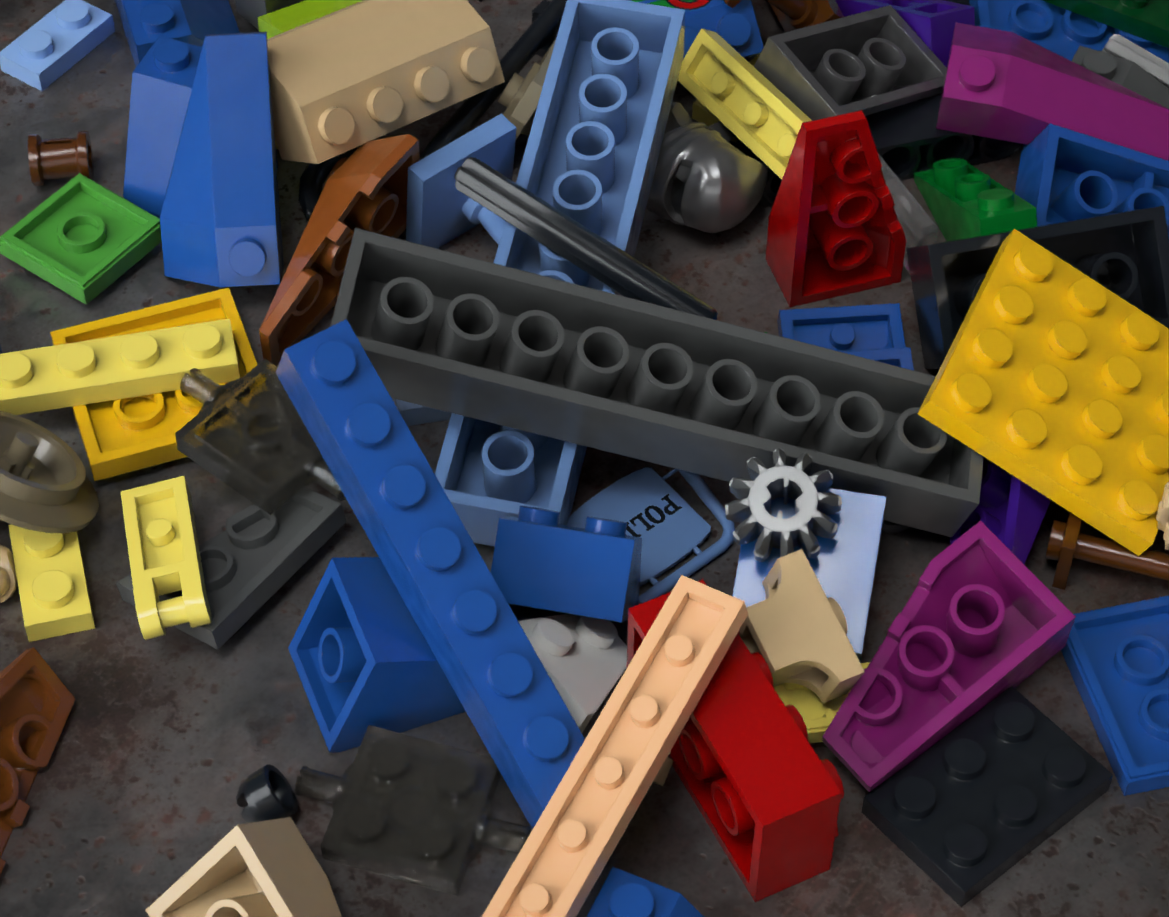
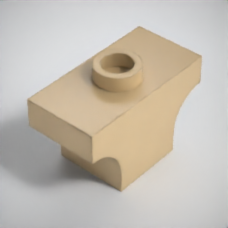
[740,549,865,704]

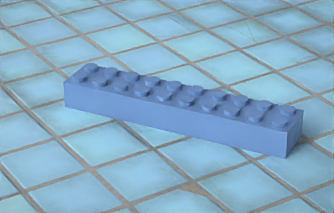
[435,0,685,547]

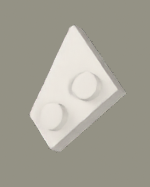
[518,613,627,733]

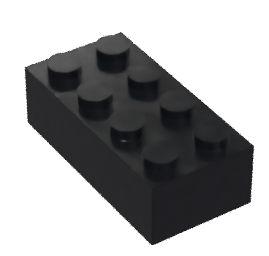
[906,206,1169,369]

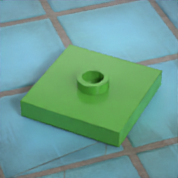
[0,173,162,305]

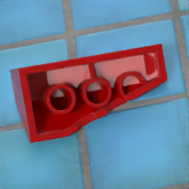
[765,110,907,307]

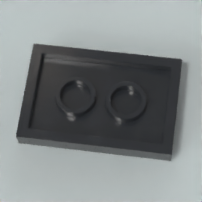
[861,686,1113,907]

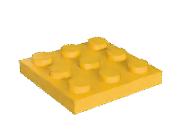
[50,287,279,481]

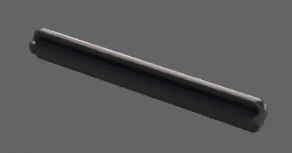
[454,157,718,320]

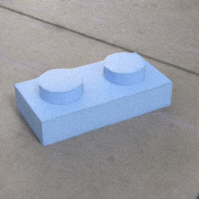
[0,0,115,91]

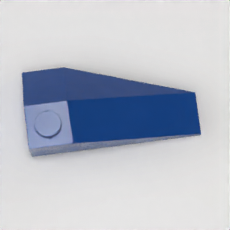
[160,32,284,287]
[1015,123,1169,237]

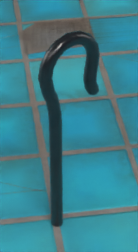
[298,0,567,234]

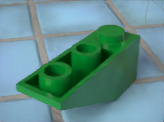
[914,158,1037,241]

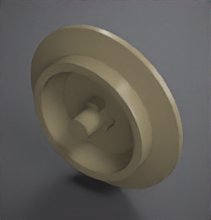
[0,411,99,533]

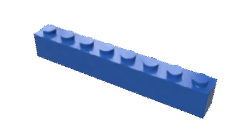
[276,319,585,830]

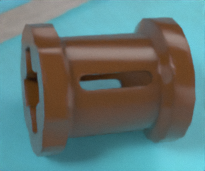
[28,131,94,186]

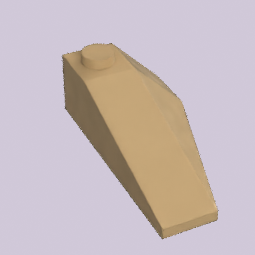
[146,817,342,917]

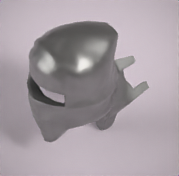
[646,102,768,233]

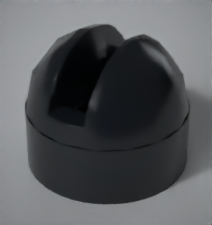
[236,764,298,823]

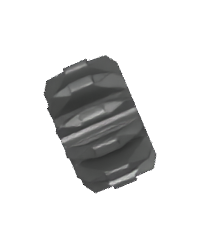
[725,448,842,562]

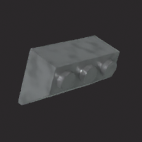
[754,5,947,121]

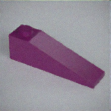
[936,22,1169,161]
[822,520,1076,792]

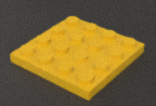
[917,229,1169,556]

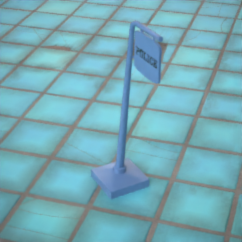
[406,113,735,604]

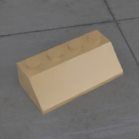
[268,0,505,164]

